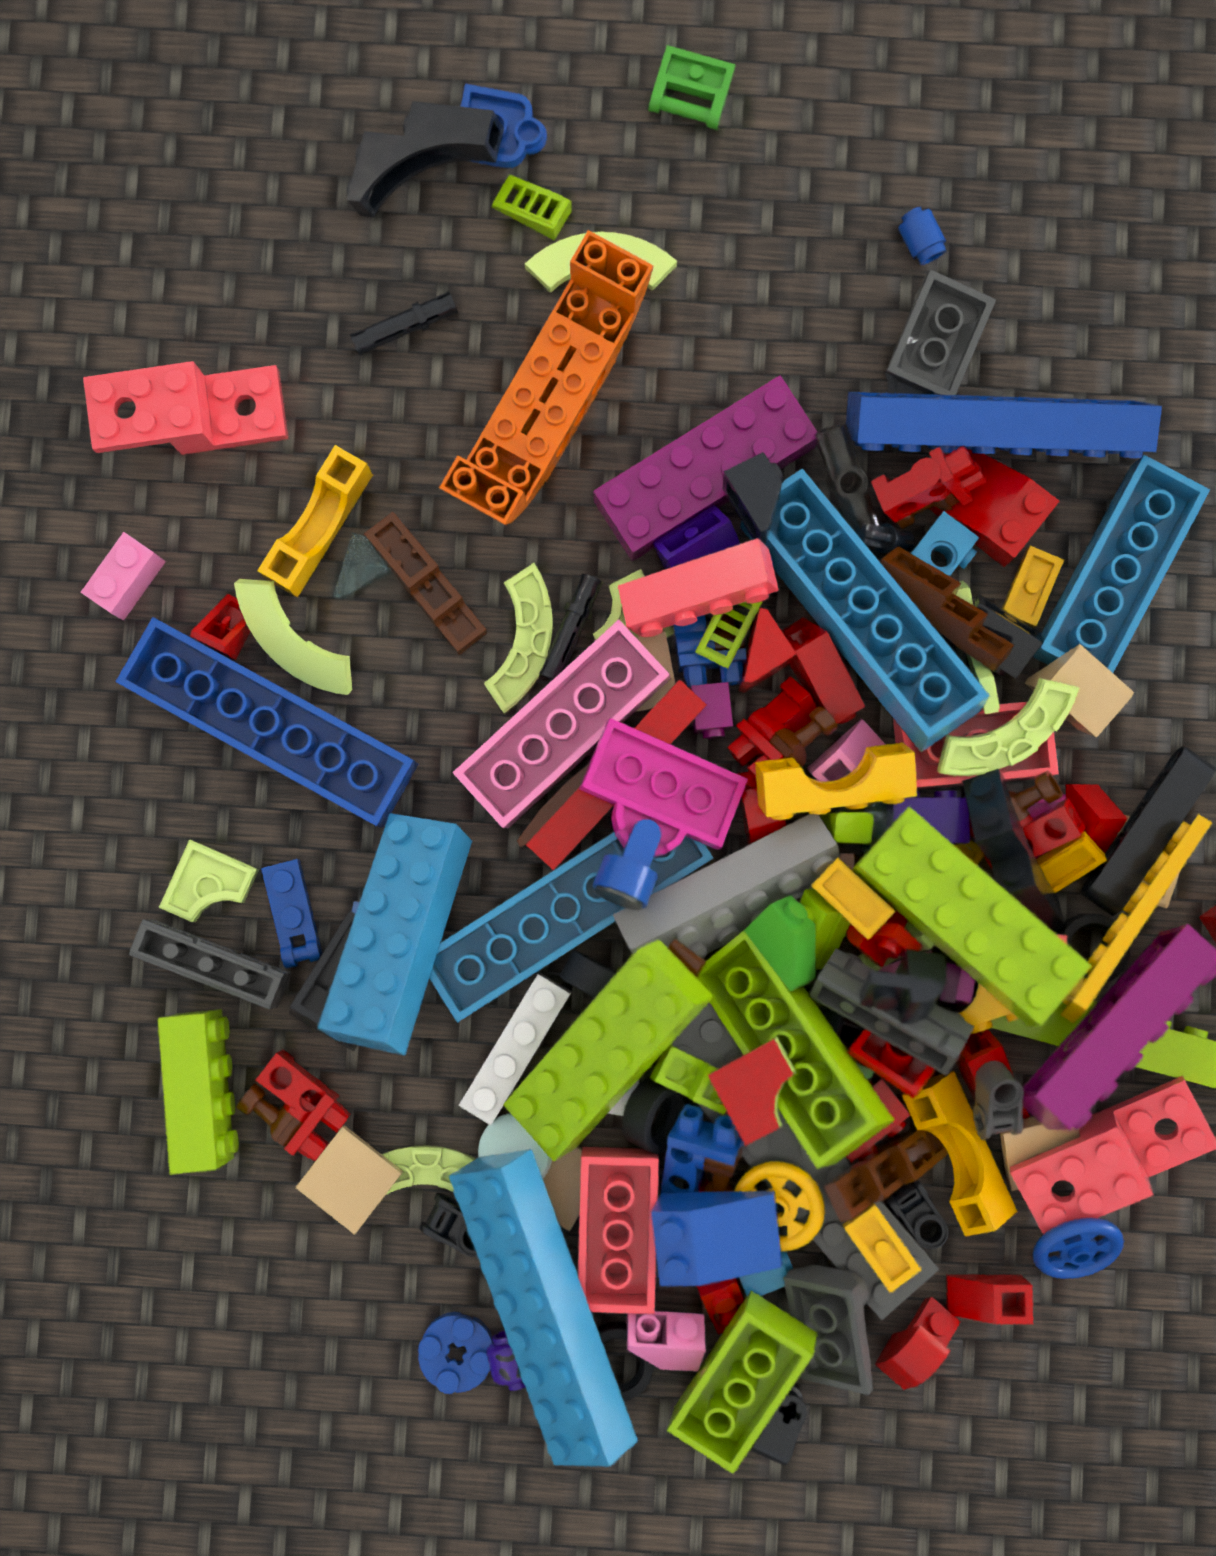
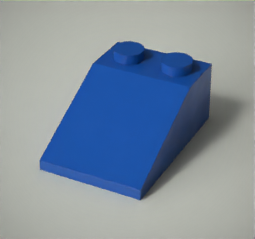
[651,1191,783,1286]

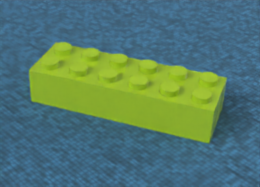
[852,807,1091,1027]
[697,930,894,1169]
[503,940,714,1162]

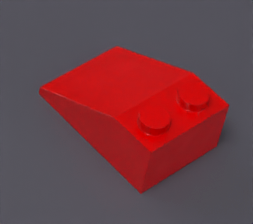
[929,446,1060,567]

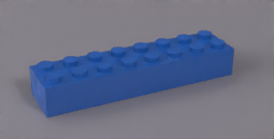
[845,392,1162,458]
[115,617,419,828]

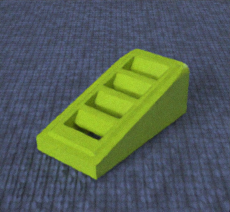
[492,174,572,241]
[695,601,762,669]
[819,812,874,844]

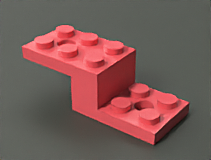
[83,361,288,455]
[1010,1076,1216,1234]

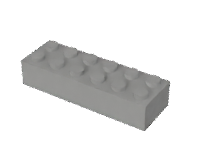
[613,814,840,959]

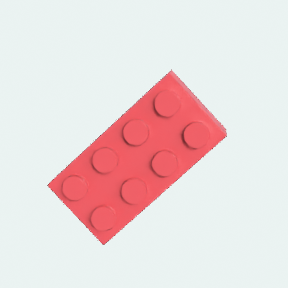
[893,702,1059,790]
[578,1147,658,1314]

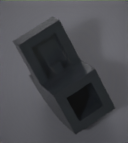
[860,950,947,1024]

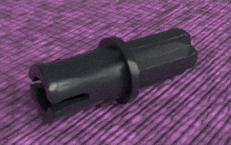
[856,523,915,553]

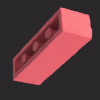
[618,538,779,637]

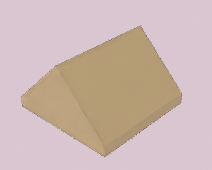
[1025,644,1134,737]

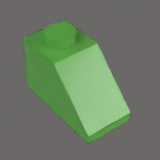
[744,895,816,992]

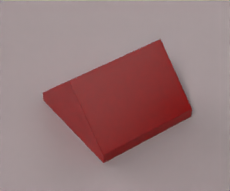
[738,608,796,693]
[848,1029,936,1099]

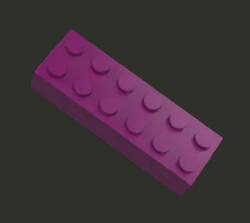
[593,375,820,562]
[1022,924,1216,1130]

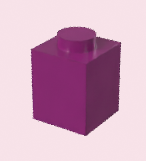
[690,682,733,739]

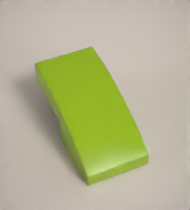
[650,1045,727,1115]

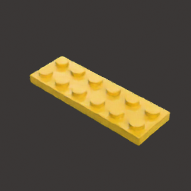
[1061,814,1212,1024]

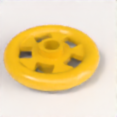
[734,1161,825,1251]

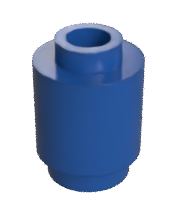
[898,207,947,266]

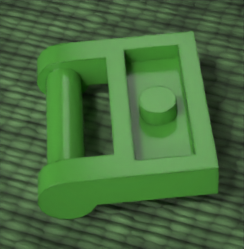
[648,45,735,130]

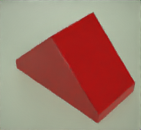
[190,594,250,660]
[1065,784,1128,853]

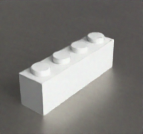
[459,973,571,1125]

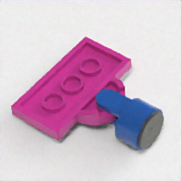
[579,718,748,910]

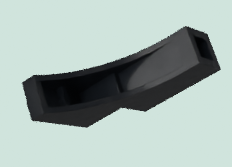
[347,101,504,218]
[962,769,1066,932]

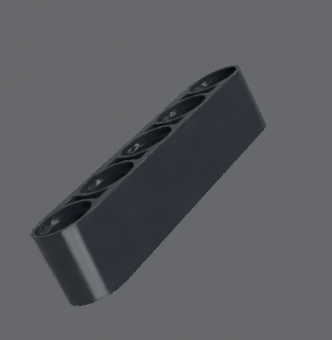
[1080,745,1216,916]

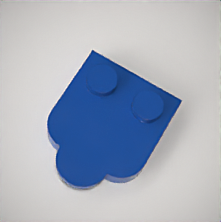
[460,84,547,168]

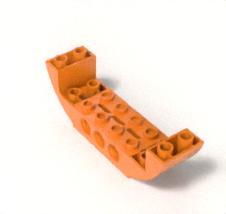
[439,230,654,525]

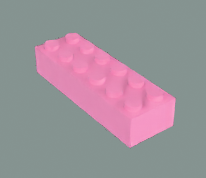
[452,619,671,828]

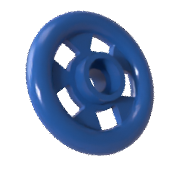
[1033,1218,1124,1279]

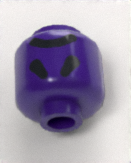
[486,1330,525,1391]

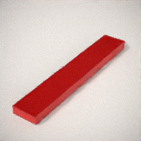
[526,679,707,870]

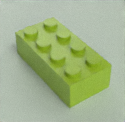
[158,1009,239,1174]
[667,1291,817,1474]

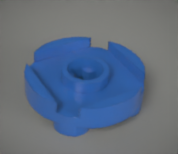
[418,1312,493,1394]

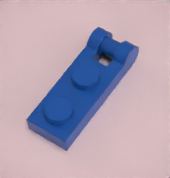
[261,859,323,969]

